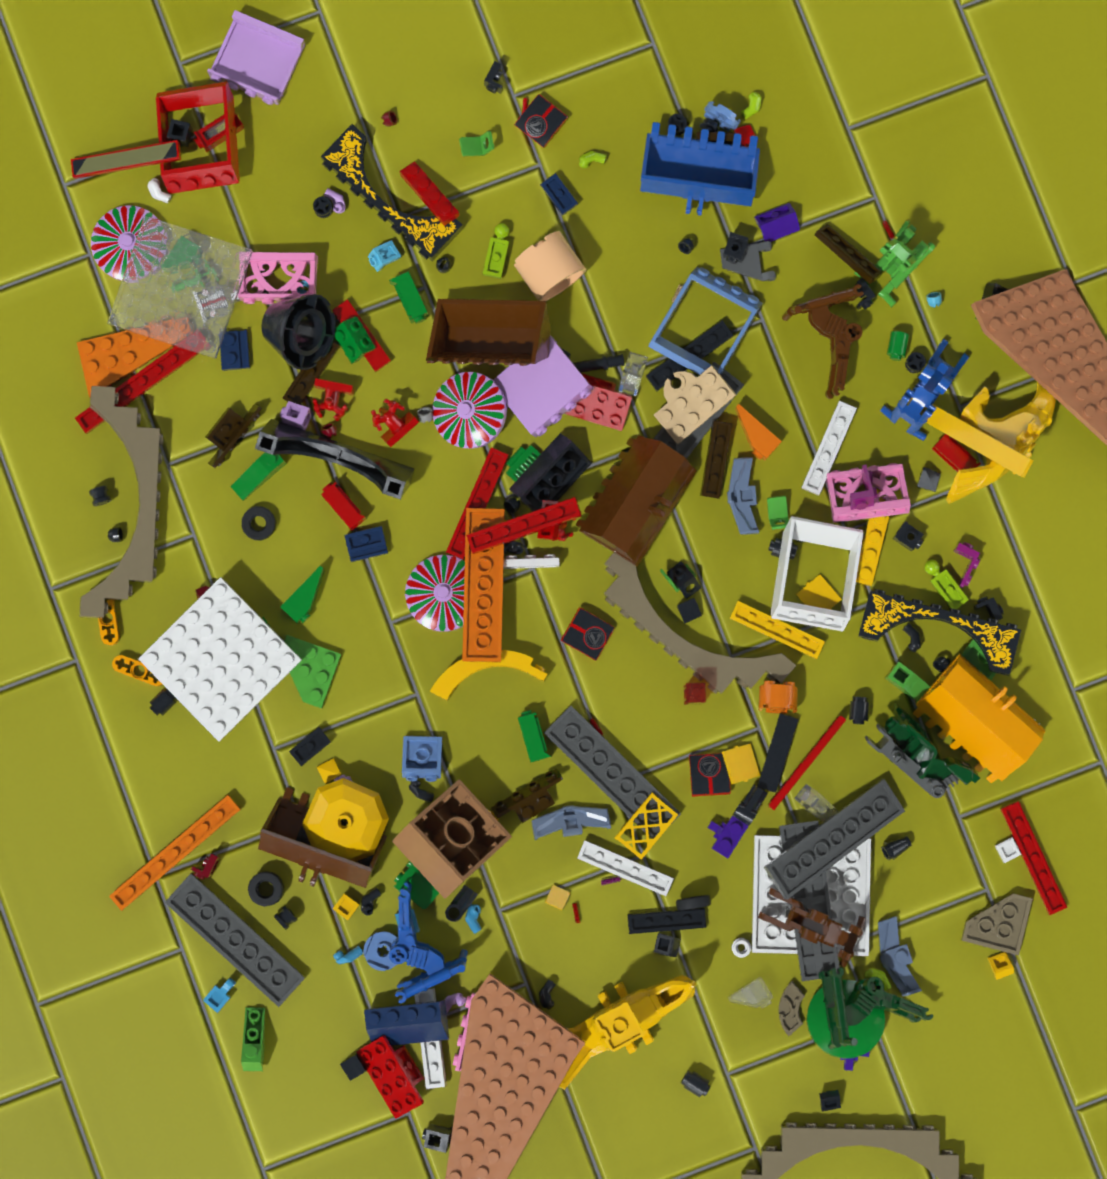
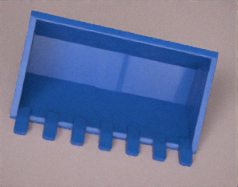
[640,122,760,216]

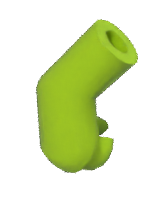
[741,92,762,120]
[579,151,607,168]
[864,968,891,991]

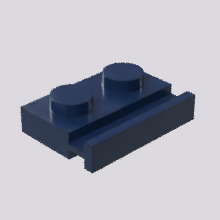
[219,330,250,371]
[344,526,388,563]

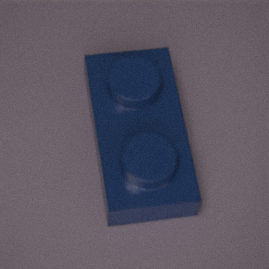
[540,173,578,216]

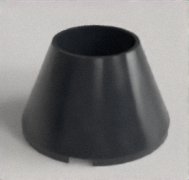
[261,294,336,370]

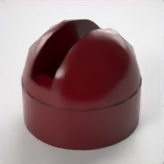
[381,110,397,127]
[321,422,338,439]

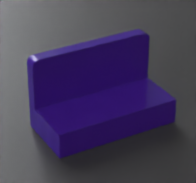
[755,203,800,242]

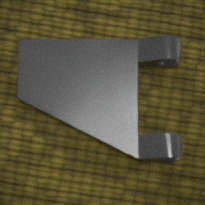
[720,241,776,281]

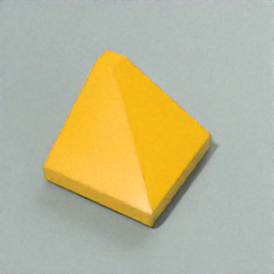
[317,758,342,784]

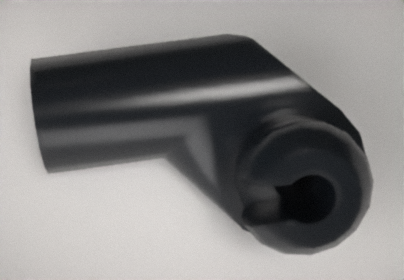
[504,541,524,555]
[409,780,434,803]
[539,979,556,1009]

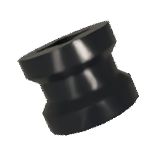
[667,114,687,136]
[313,196,333,218]
[905,352,926,374]
[89,486,112,506]
[274,905,298,930]

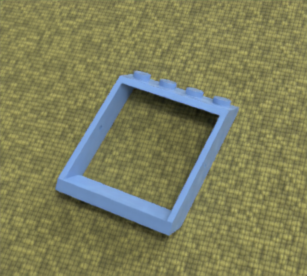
[648,267,763,375]

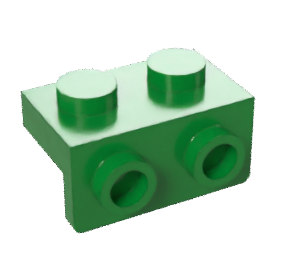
[335,317,376,364]

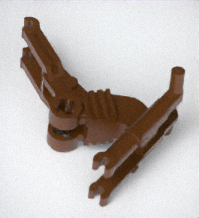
[782,284,864,399]
[758,888,866,967]

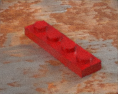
[400,161,459,226]

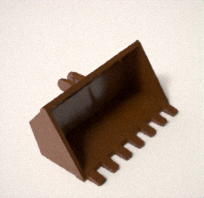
[258,787,388,888]

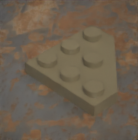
[961,894,1032,955]

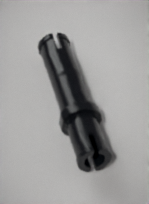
[573,354,625,373]

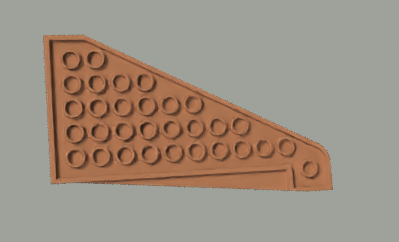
[971,269,1107,445]
[445,974,586,1179]

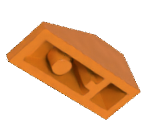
[735,404,782,461]

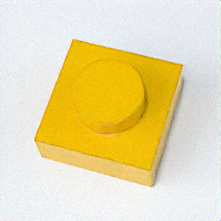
[333,893,360,920]

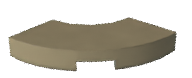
[779,981,805,1037]

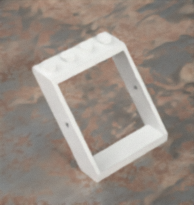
[771,516,863,631]

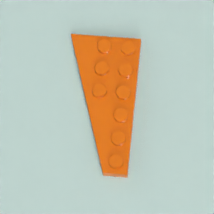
[77,316,193,397]

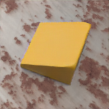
[545,885,570,910]
[988,952,1014,980]

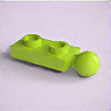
[483,223,509,279]
[924,560,969,609]

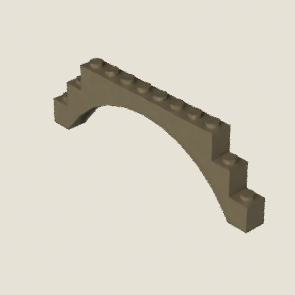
[79,386,163,618]
[604,553,796,694]
[741,1122,977,1179]

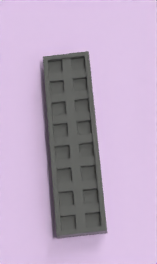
[779,821,840,981]

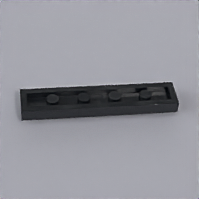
[646,320,734,392]

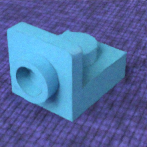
[368,240,401,272]

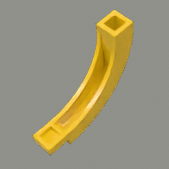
[430,650,548,701]

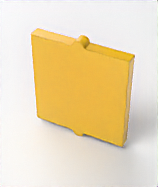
[796,574,842,610]
[722,743,760,784]

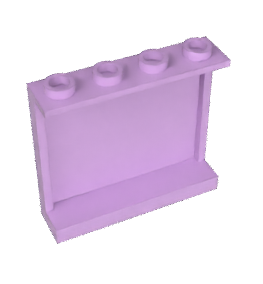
[207,10,305,105]
[494,335,594,437]

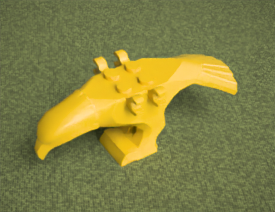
[946,382,1057,504]
[559,975,697,1090]

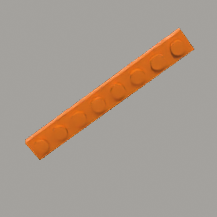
[109,795,241,911]

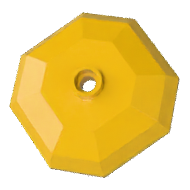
[302,778,389,862]

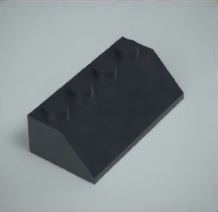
[509,433,592,512]

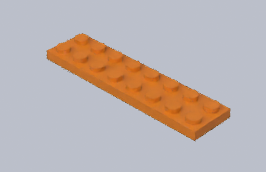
[462,508,505,663]

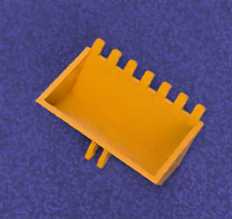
[913,653,1045,783]

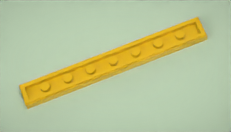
[907,397,1034,478]

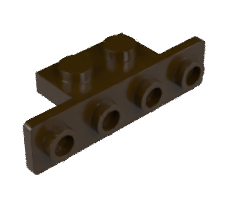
[205,404,262,468]
[491,769,563,823]

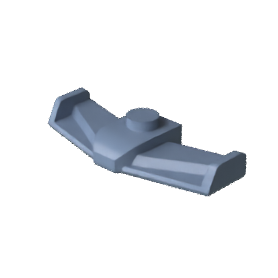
[727,457,759,535]
[532,805,611,840]
[878,916,922,996]

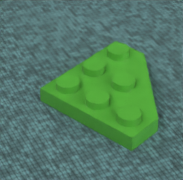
[284,635,342,709]

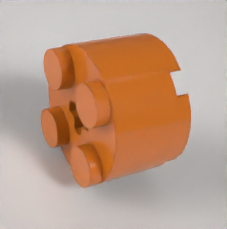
[758,681,798,714]

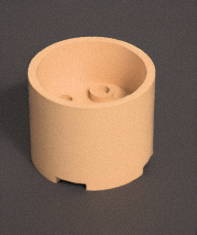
[514,231,586,301]

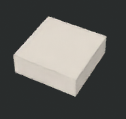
[995,837,1021,863]

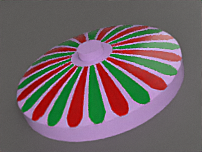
[91,206,168,282]
[432,372,507,449]
[405,555,465,632]

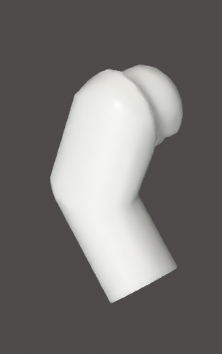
[148,178,171,204]

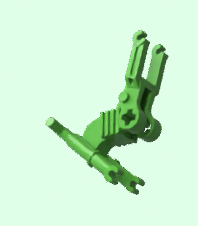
[854,224,936,308]

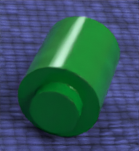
[887,331,910,361]

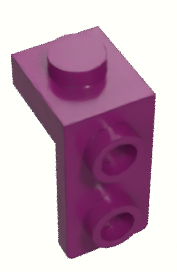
[849,464,877,510]
[953,542,981,588]

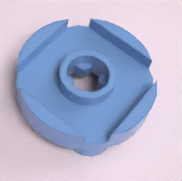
[704,101,741,132]
[364,931,401,971]

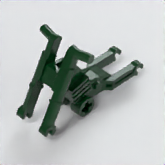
[818,967,933,1050]

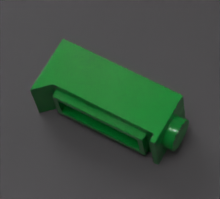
[389,271,428,324]
[518,710,551,763]

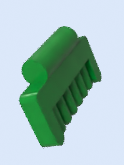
[506,446,541,482]

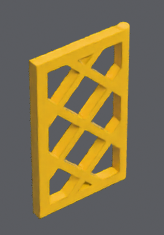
[614,792,678,860]

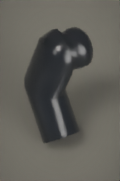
[902,623,922,652]
[361,887,382,916]

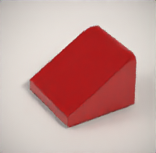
[733,124,758,147]

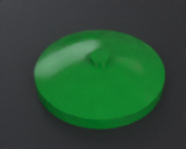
[807,979,885,1059]

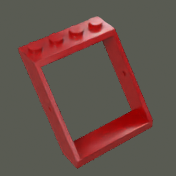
[156,81,240,194]

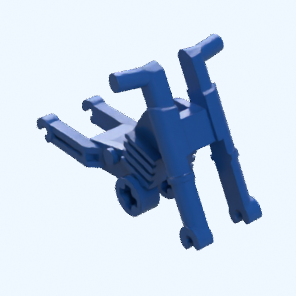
[880,338,970,441]
[389,881,468,1003]

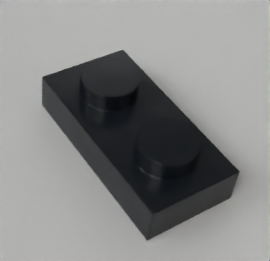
[289,727,331,767]

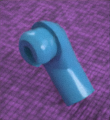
[465,904,482,934]
[333,946,363,964]

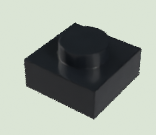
[819,1090,841,1112]

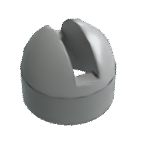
[417,407,433,423]

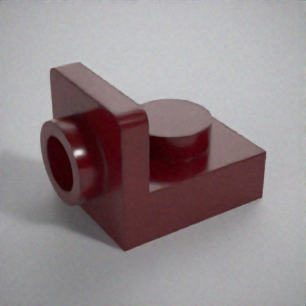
[191,854,221,880]

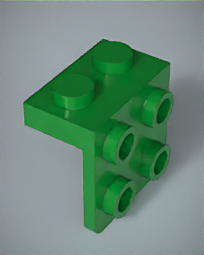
[394,861,439,909]

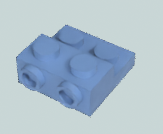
[402,736,442,782]

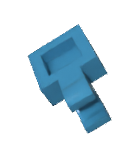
[203,978,236,1013]

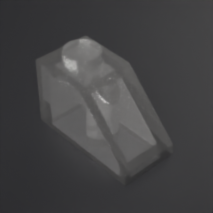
[618,352,648,396]
[794,784,838,823]
[727,977,774,1009]

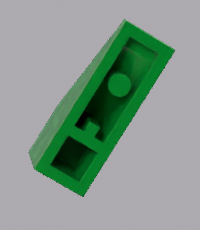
[230,453,286,501]
[280,566,325,624]

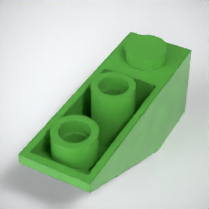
[885,662,930,702]
[241,1007,265,1071]

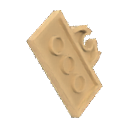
[654,365,737,444]

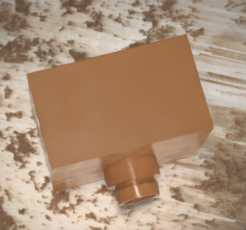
[392,779,512,899]

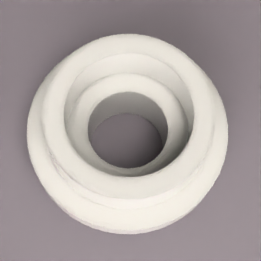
[732,938,751,958]

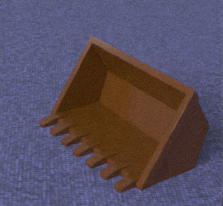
[426,299,551,366]
[576,435,697,567]

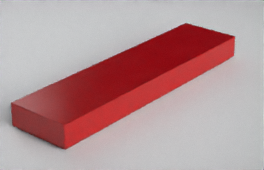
[332,299,391,372]

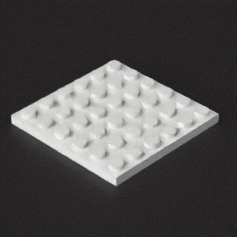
[139,577,302,742]
[752,835,871,956]

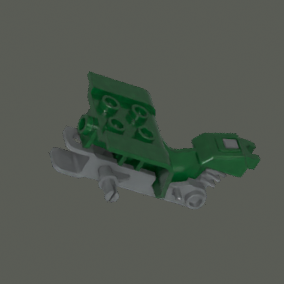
[864,703,980,798]

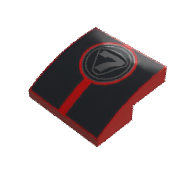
[514,94,568,148]
[560,607,615,661]
[689,753,731,797]

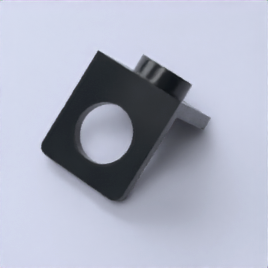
[667,562,701,599]

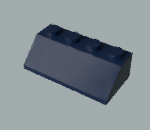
[364,1000,450,1046]

